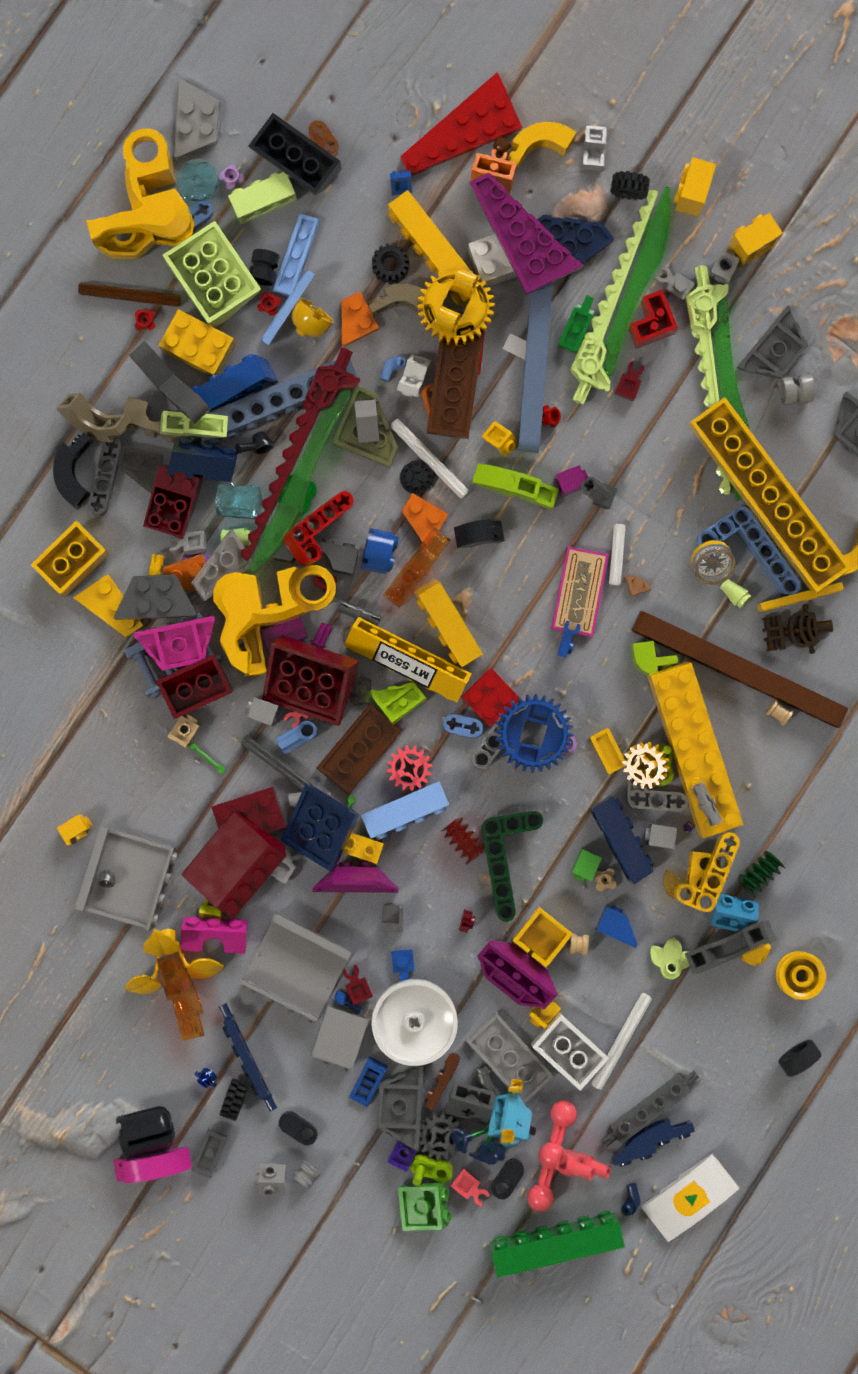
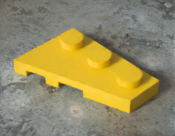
[73,574,144,638]

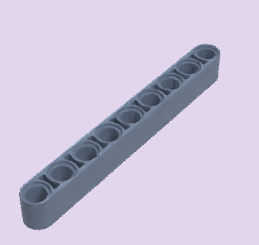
[518,283,553,453]

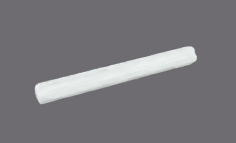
[390,419,469,499]
[592,993,652,1090]

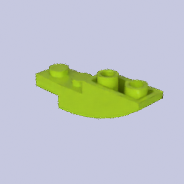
[471,463,559,510]

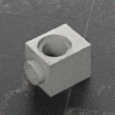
[709,250,740,285]
[246,697,280,727]
[644,824,677,849]

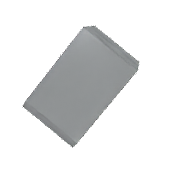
[355,400,380,444]

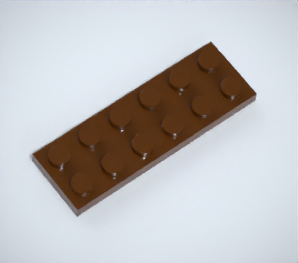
[427,311,484,439]

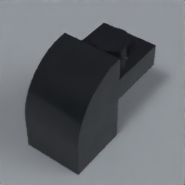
[454,519,505,548]

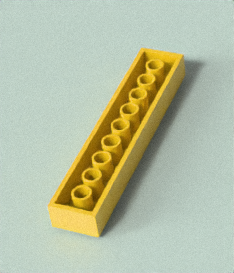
[689,397,852,595]

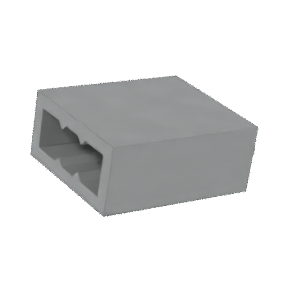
[312,1005,369,1071]

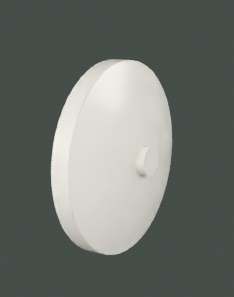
[372,979,458,1066]

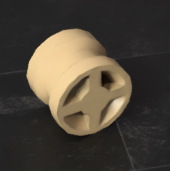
[569,933,589,956]

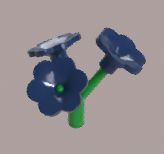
[452,1127,505,1165]

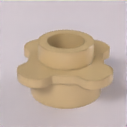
[594,868,616,891]

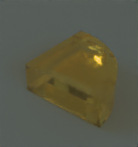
[663,870,685,899]

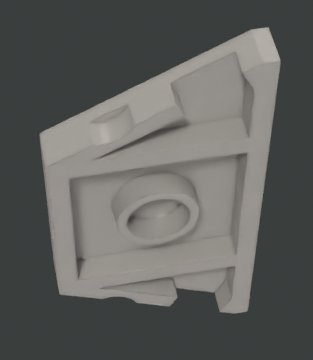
[174,80,220,160]

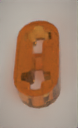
[309,120,339,157]

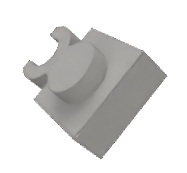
[655,267,695,302]
[170,530,207,555]
[270,846,301,885]

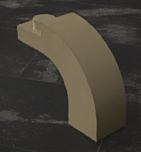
[369,284,434,328]
[57,393,132,442]

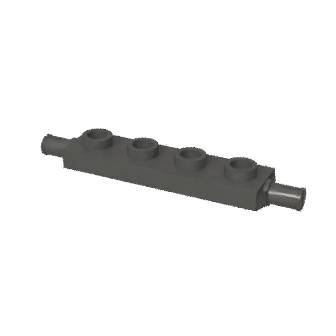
[601,1071,699,1147]

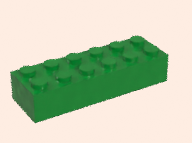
[490,1211,625,1278]

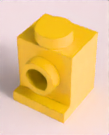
[57,814,93,846]

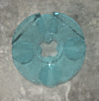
[176,159,219,201]

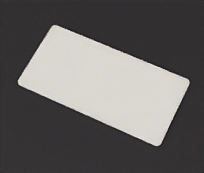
[503,334,527,360]

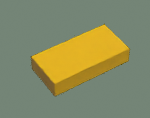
[589,728,627,775]

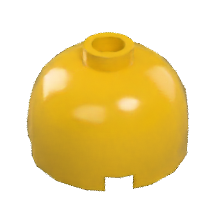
[291,297,334,338]

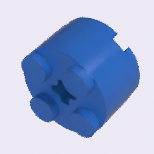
[361,528,399,574]

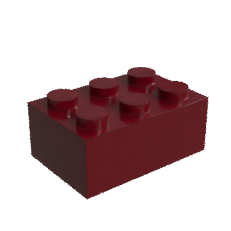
[211,787,287,833]

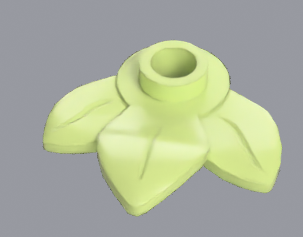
[650,937,690,980]

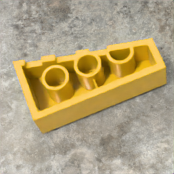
[413,579,483,667]

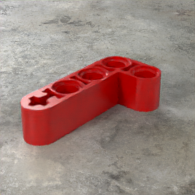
[283,491,354,566]

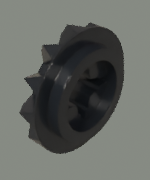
[400,461,433,494]

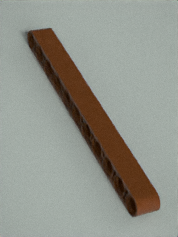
[631,611,848,728]

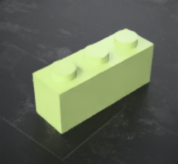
[228,172,297,224]

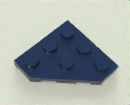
[537,215,614,278]

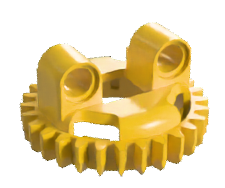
[417,267,495,346]

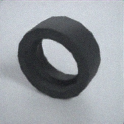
[779,1040,821,1077]

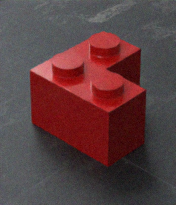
[629,289,678,349]

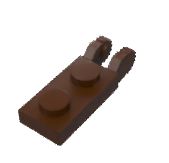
[424,1053,461,1111]

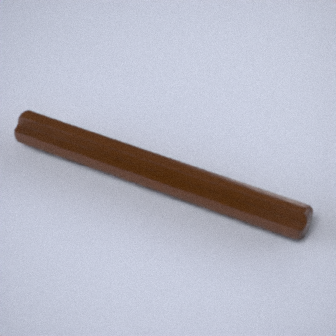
[78,282,181,307]

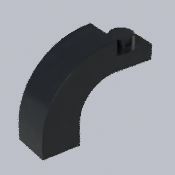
[53,433,94,510]

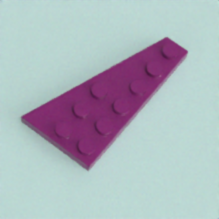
[470,173,583,295]

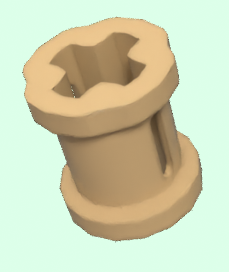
[765,699,794,726]

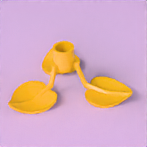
[125,929,224,994]

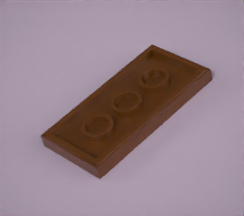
[316,703,402,795]

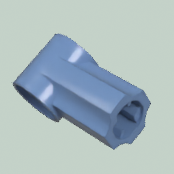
[276,721,319,754]

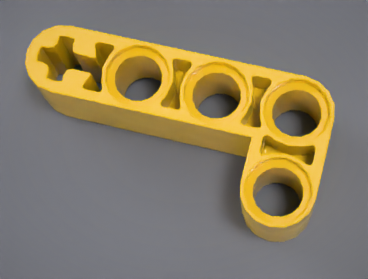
[674,832,740,912]

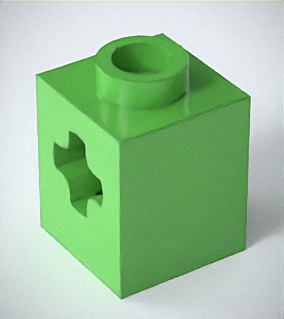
[571,849,602,883]

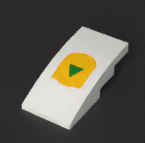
[642,1153,739,1242]

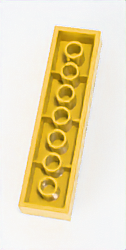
[647,662,743,838]

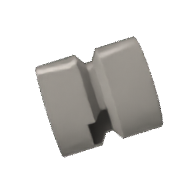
[780,374,815,405]

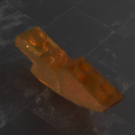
[383,527,451,608]
[157,954,204,1041]

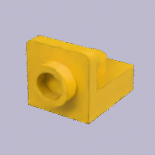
[481,421,518,457]
[528,1001,561,1029]

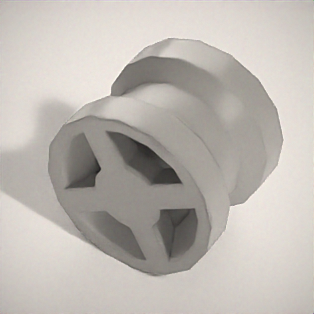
[293,1161,320,1188]

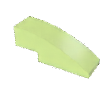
[160,410,228,438]

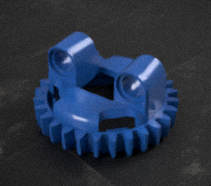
[495,694,574,773]

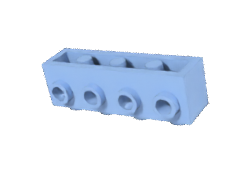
[361,782,449,840]

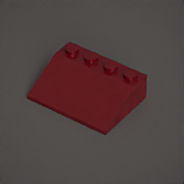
[262,635,359,726]
[181,811,286,919]

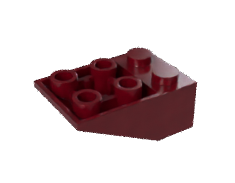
[143,464,204,539]

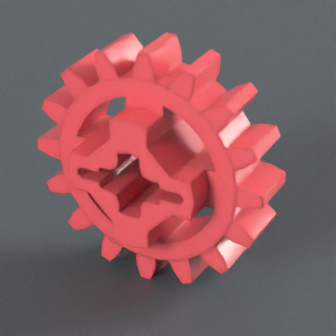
[387,745,432,791]

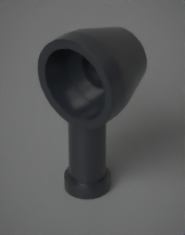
[235,431,274,455]

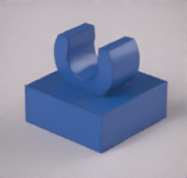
[390,170,412,195]

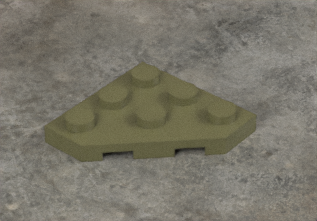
[332,386,398,468]

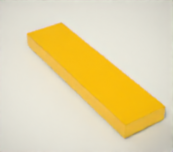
[757,582,844,613]

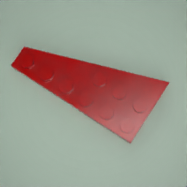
[400,71,522,176]

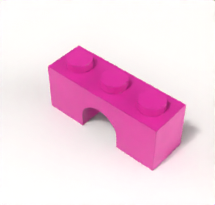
[181,917,248,954]

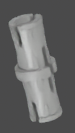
[691,782,723,826]

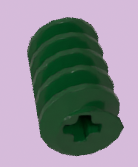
[739,851,785,898]

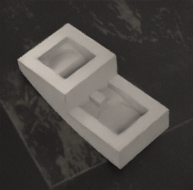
[582,125,607,171]

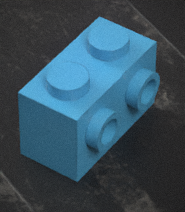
[710,893,759,932]

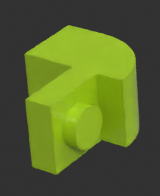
[630,641,678,675]

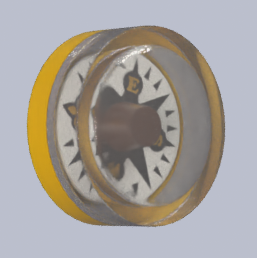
[691,540,736,585]

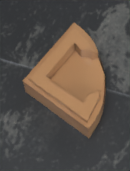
[624,576,651,597]

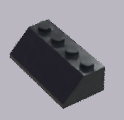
[248,113,342,195]

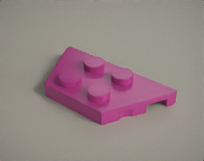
[133,615,215,671]

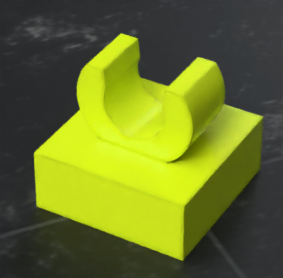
[199,899,222,919]

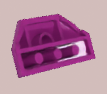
[312,862,398,893]
[477,941,558,1009]

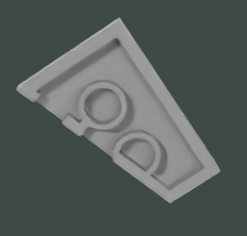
[191,529,255,601]

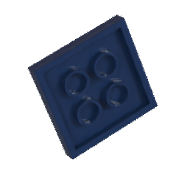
[280,784,360,872]

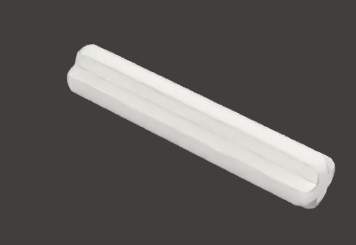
[609,524,626,586]

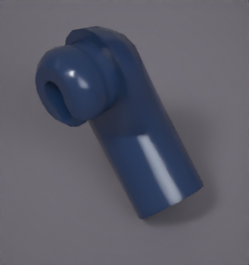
[621,1183,641,1216]

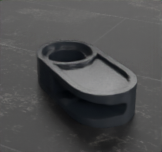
[279,1111,318,1145]
[492,1158,524,1200]

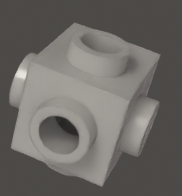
[254,1163,286,1196]

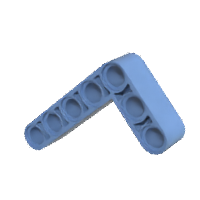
[696,507,801,597]

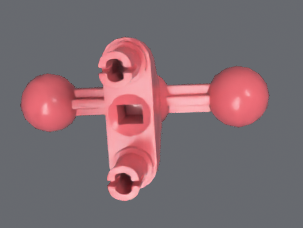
[527,1100,611,1212]

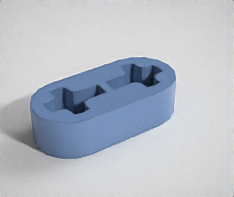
[189,200,213,231]
[443,714,483,738]

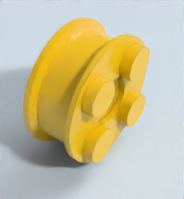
[775,951,826,1000]

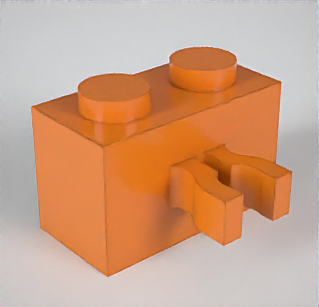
[471,149,517,194]

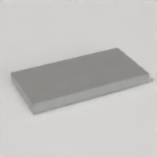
[466,1012,555,1104]

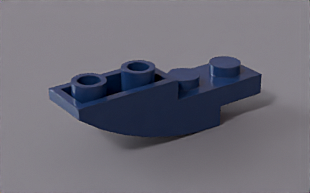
[612,1118,695,1167]

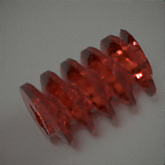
[440,817,485,865]

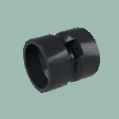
[249,249,280,286]

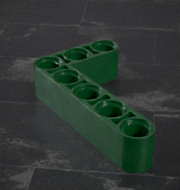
[482,811,543,922]

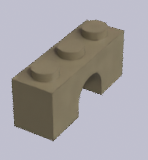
[122,396,185,444]

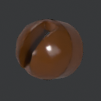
[493,136,511,155]

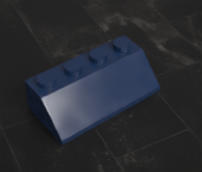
[589,796,654,885]

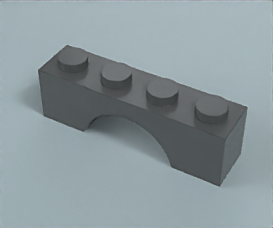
[270,530,359,576]
[685,920,777,974]

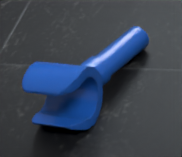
[334,990,362,1013]

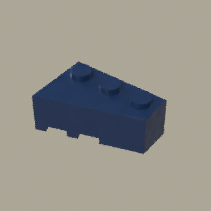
[167,437,238,482]

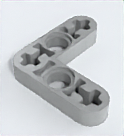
[626,759,689,812]

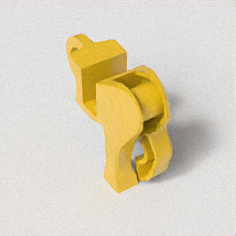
[86,128,195,260]
[213,565,336,677]

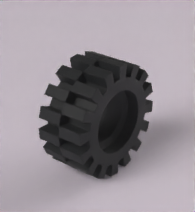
[610,171,650,200]
[372,243,409,285]
[219,1078,249,1121]

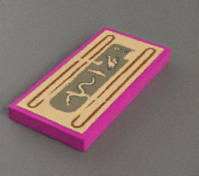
[551,547,609,637]

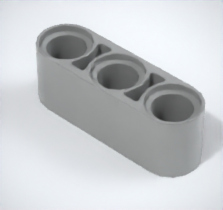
[472,717,503,769]

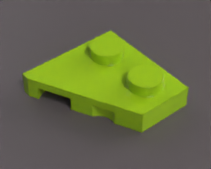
[369,682,427,725]

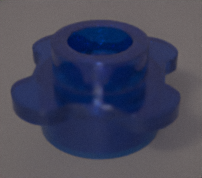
[194,1068,217,1088]

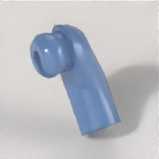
[380,355,406,382]

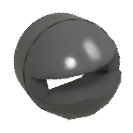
[97,870,115,888]

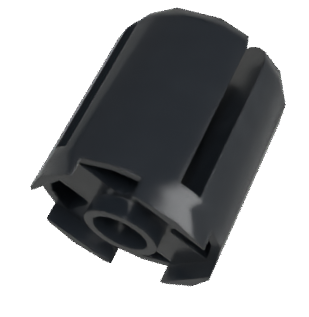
[116,1106,175,1159]

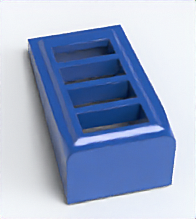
[349,1056,388,1107]

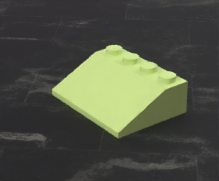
[162,221,262,328]

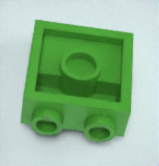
[398,1182,451,1231]

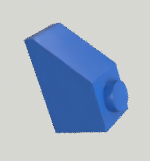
[595,905,638,948]

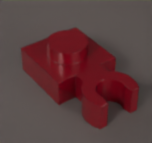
[614,361,644,402]
[459,909,475,933]
[343,965,373,1005]

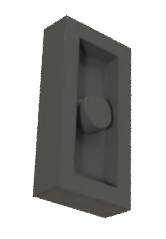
[191,1128,228,1178]

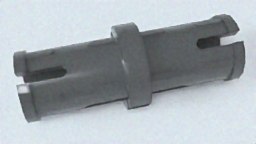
[338,599,381,626]

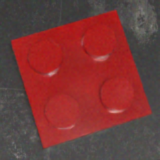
[461,668,519,727]

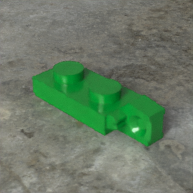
[557,295,594,354]

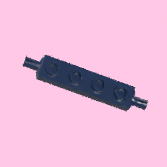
[219,1003,277,1112]

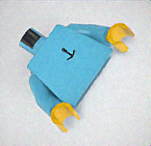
[488,1079,536,1149]

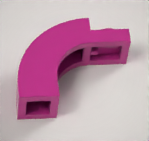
[113,1147,192,1183]

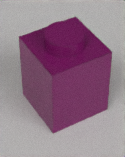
[555,465,588,497]

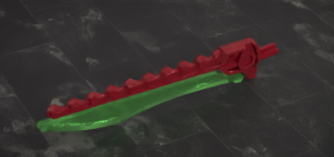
[241,347,361,572]

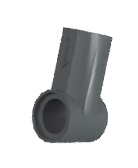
[581,476,617,509]

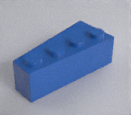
[191,354,279,413]

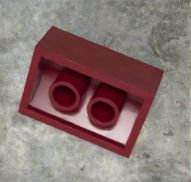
[156,654,233,719]

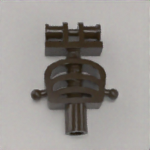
[761,604,833,654]

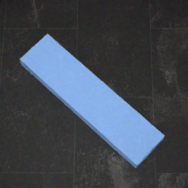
[273,213,320,297]
[261,270,315,345]

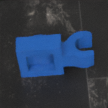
[557,621,580,658]
[391,949,415,982]

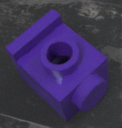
[387,1140,417,1172]

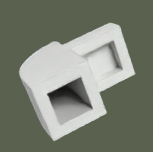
[397,354,431,397]

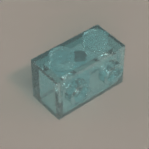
[214,483,262,519]

